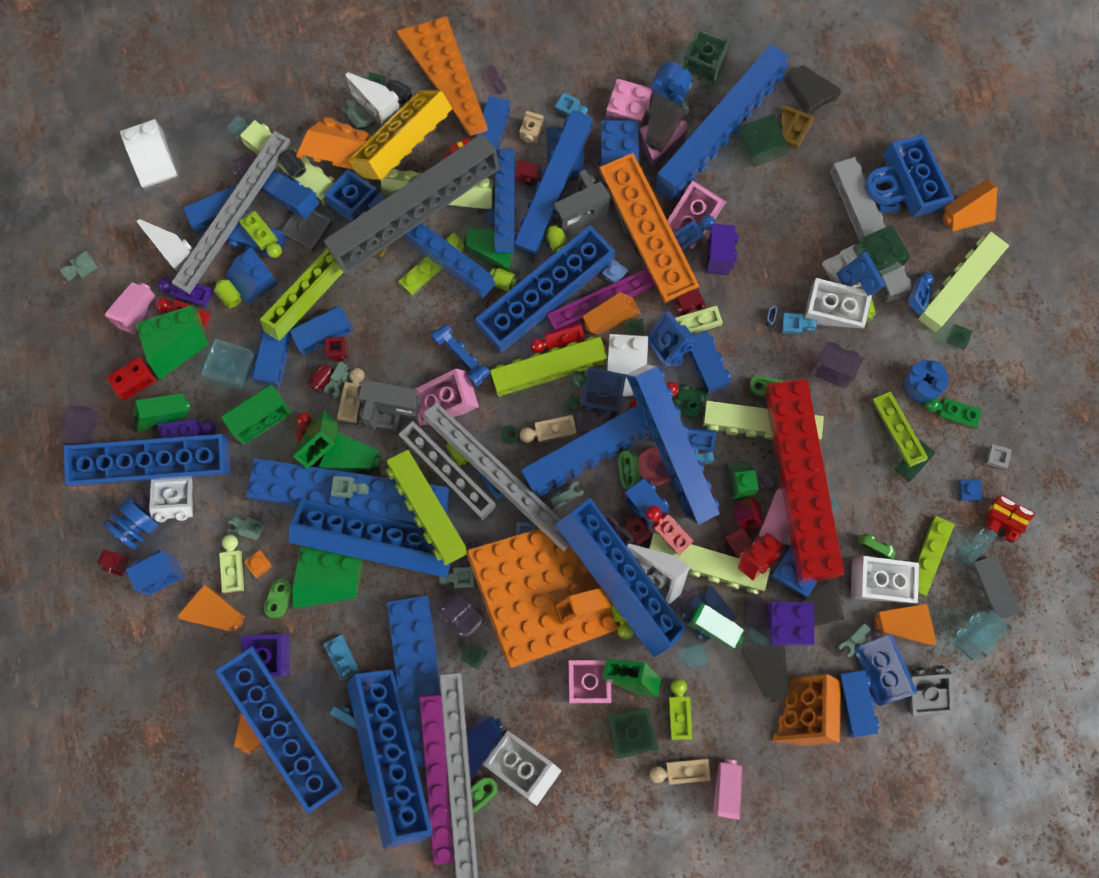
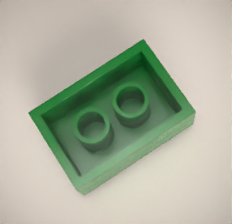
[221,384,293,445]

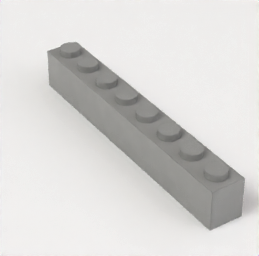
[830,157,912,302]

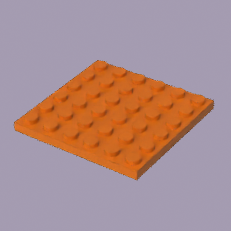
[466,529,618,669]

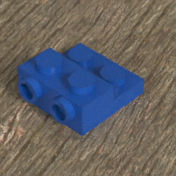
[647,312,695,366]

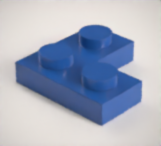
[836,252,886,296]

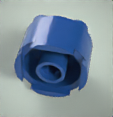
[650,62,691,105]
[903,360,949,404]

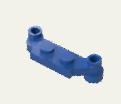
[430,323,490,387]

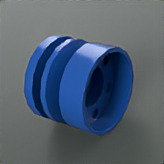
[103,497,160,550]

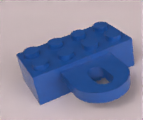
[865,135,954,218]

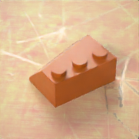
[296,117,372,170]
[772,674,840,746]

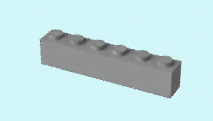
[399,421,496,521]

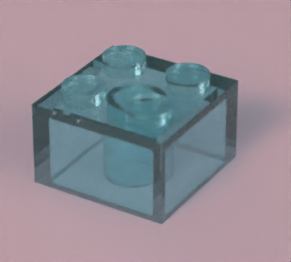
[201,339,256,391]
[953,610,1012,660]

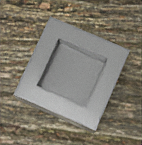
[986,444,1012,470]

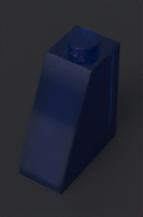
[466,716,505,779]

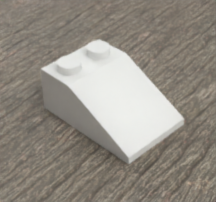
[345,73,401,127]
[120,119,178,188]
[137,219,193,273]
[803,278,872,328]
[607,334,648,398]
[627,544,690,605]
[851,556,919,604]
[483,731,561,806]

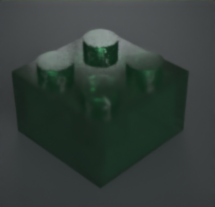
[682,28,731,82]
[740,113,789,167]
[853,224,911,276]
[607,708,659,759]

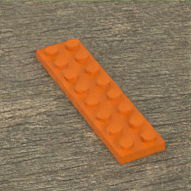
[599,153,699,303]

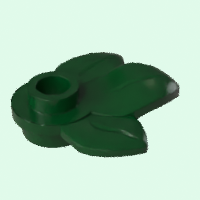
[672,384,707,418]

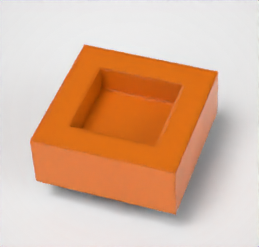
[244,550,273,578]

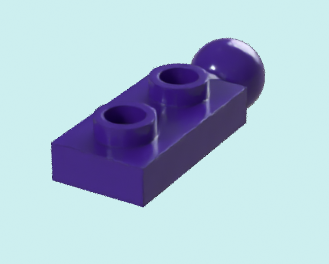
[158,277,213,308]
[158,420,216,439]

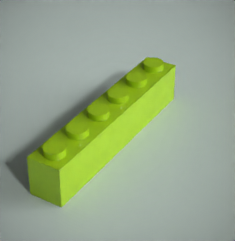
[260,249,343,341]
[490,337,608,397]
[386,450,467,566]

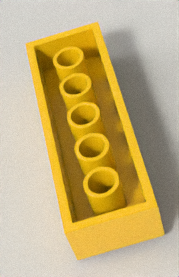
[348,90,452,180]

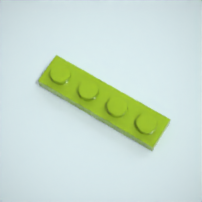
[399,232,466,295]
[872,391,928,467]
[916,516,955,597]

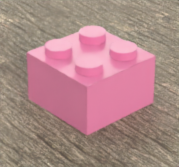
[606,79,652,130]
[569,660,611,704]

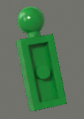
[924,398,982,429]

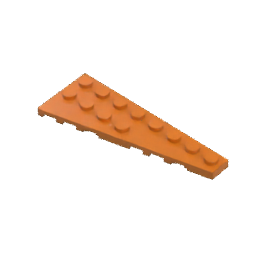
[397,16,488,136]

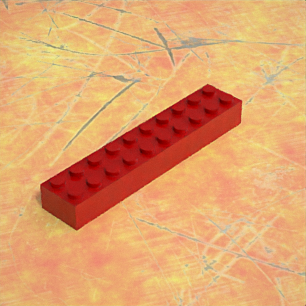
[764,379,844,583]

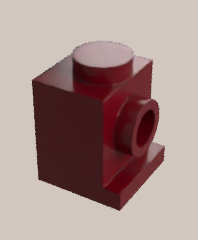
[514,160,543,186]
[674,288,706,316]
[325,336,349,362]
[622,516,653,546]
[97,548,130,577]

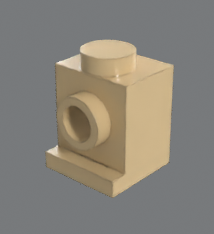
[520,111,544,143]

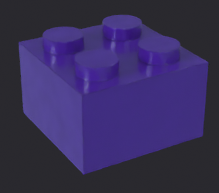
[706,224,738,275]
[768,602,815,646]
[241,634,290,677]

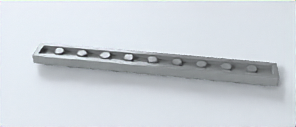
[172,131,292,294]
[422,403,571,551]
[440,672,478,878]

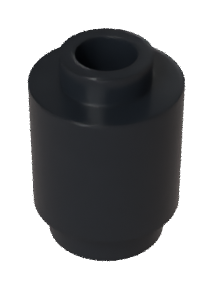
[385,79,413,104]
[279,150,306,178]

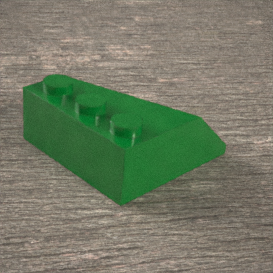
[136,306,209,381]
[293,547,364,609]

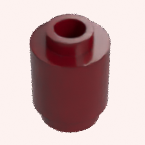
[307,363,335,392]

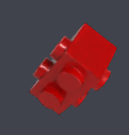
[106,357,158,401]
[737,532,783,581]

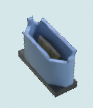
[765,305,778,327]

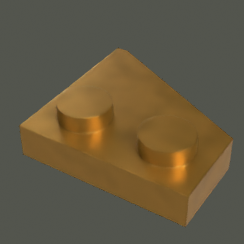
[781,105,815,150]

